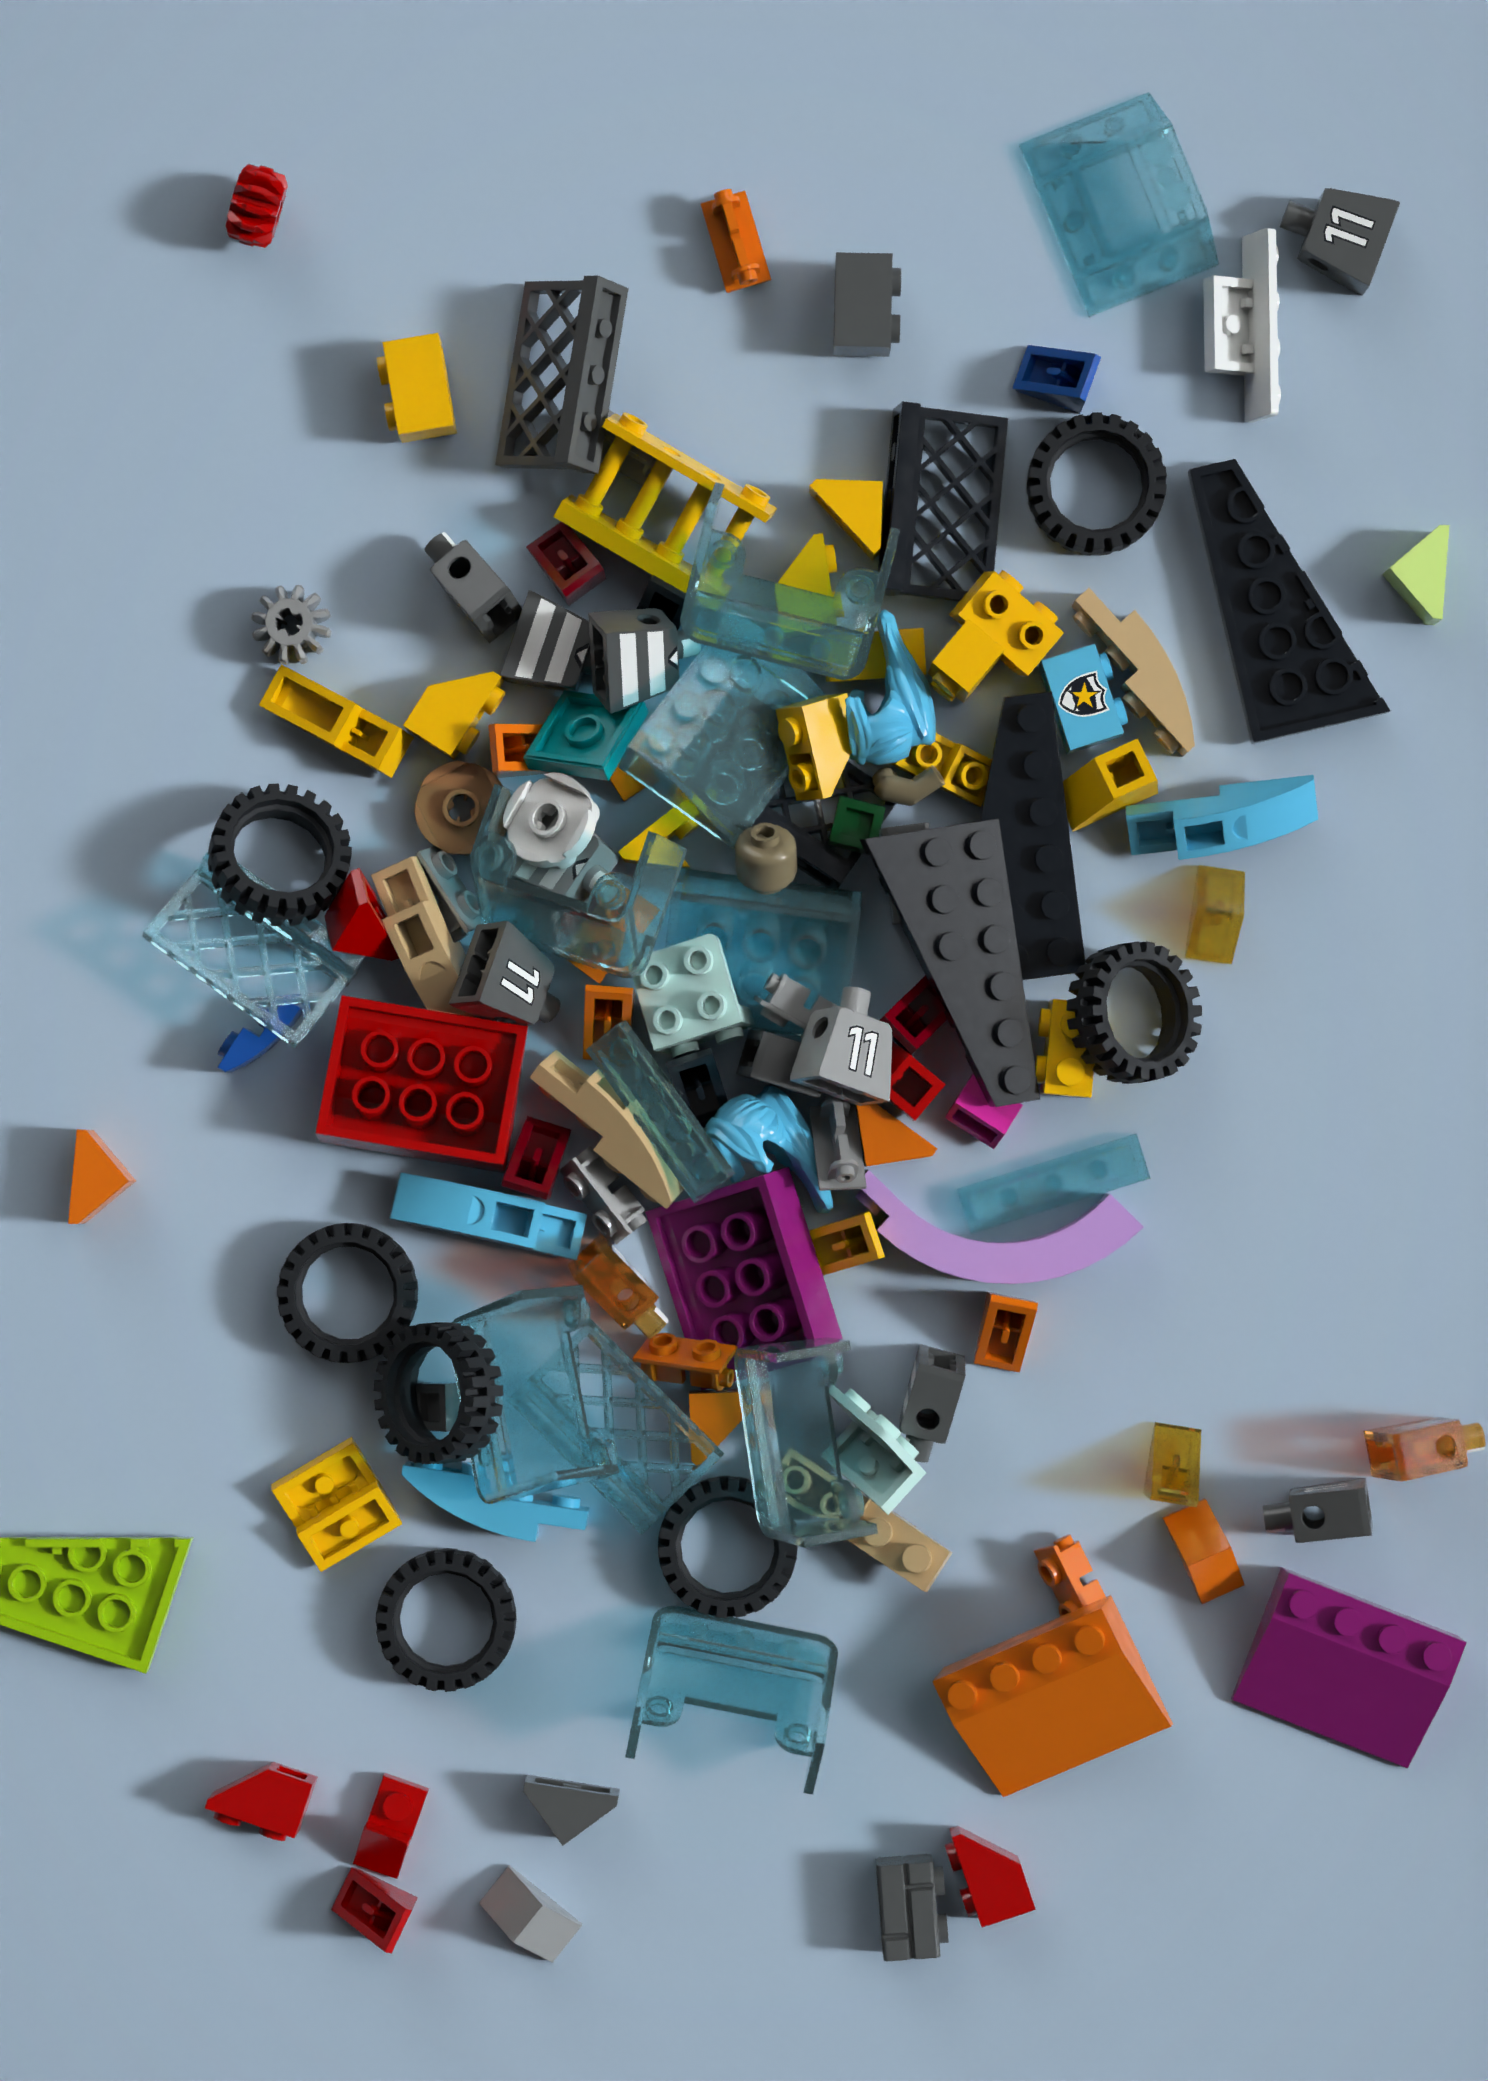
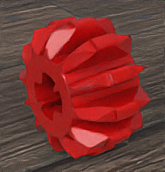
[225,164,288,248]

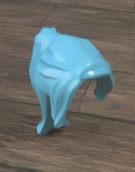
[845,609,936,765]
[705,1084,834,1213]

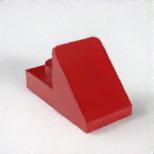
[353,1773,429,1879]

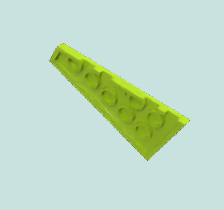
[0,1537,194,1674]

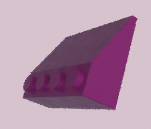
[645,1167,845,1391]
[1231,1567,1467,1768]

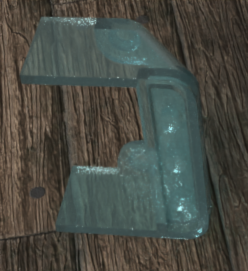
[680,482,900,680]
[470,784,688,978]
[734,1338,878,1548]
[625,1606,838,1795]

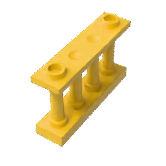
[553,412,777,612]

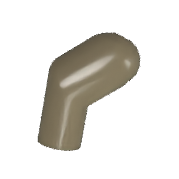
[872,765,945,806]

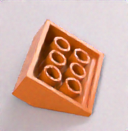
[932,1595,1173,1797]

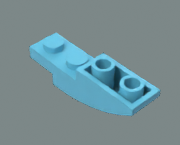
[1126,775,1318,860]
[389,1173,587,1261]
[401,1462,590,1542]

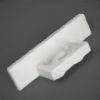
[1203,228,1281,423]

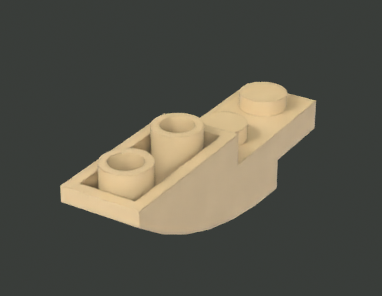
[1071,588,1195,757]
[371,856,479,1018]
[529,1050,687,1209]
[765,1447,953,1592]

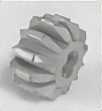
[251,585,332,665]

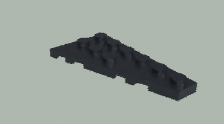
[860,819,1040,1107]

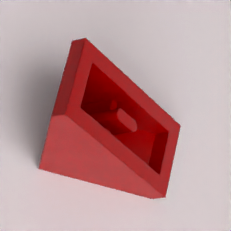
[324,868,399,961]
[331,1867,418,1954]

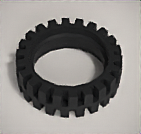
[1026,412,1167,556]
[207,783,352,927]
[1066,941,1202,1084]
[277,1223,419,1363]
[373,1322,504,1464]
[658,1476,798,1618]
[375,1548,517,1692]

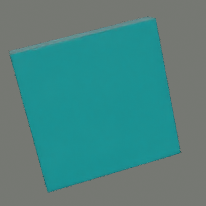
[523,690,649,781]

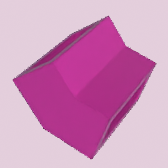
[945,1073,1023,1149]

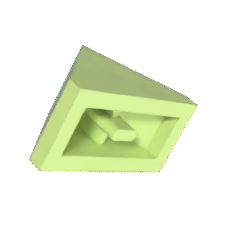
[1382,525,1450,625]

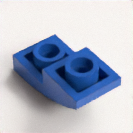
[217,998,305,1073]

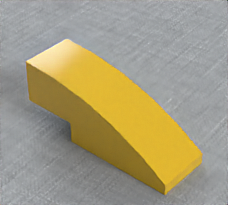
[259,664,414,778]

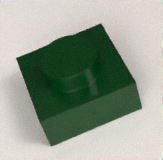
[827,796,886,854]

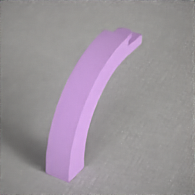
[855,1170,1144,1284]

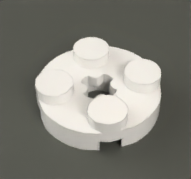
[503,772,600,869]

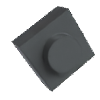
[416,1382,460,1432]

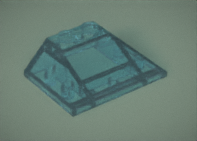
[1019,92,1219,317]

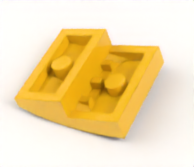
[271,1437,402,1572]

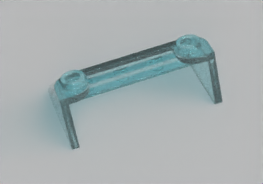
[452,1285,619,1504]

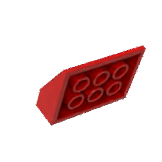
[315,995,528,1173]

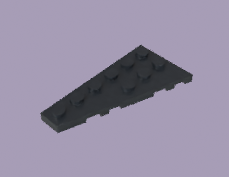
[1188,459,1391,744]
[980,691,1086,980]

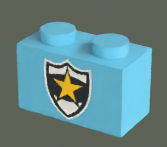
[1038,644,1128,755]

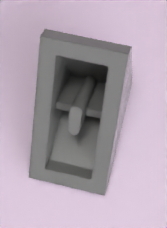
[479,1865,582,1963]

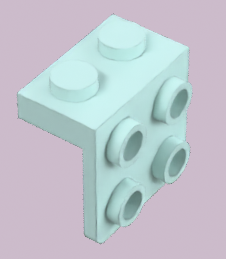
[630,934,755,1059]
[822,1384,926,1515]

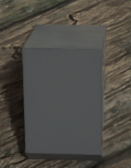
[523,1775,620,1846]

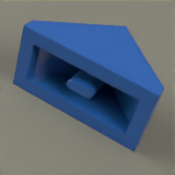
[1012,345,1101,414]

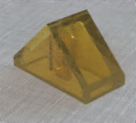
[1184,865,1245,965]
[1143,1422,1201,1507]

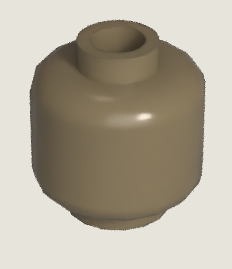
[735,823,797,895]

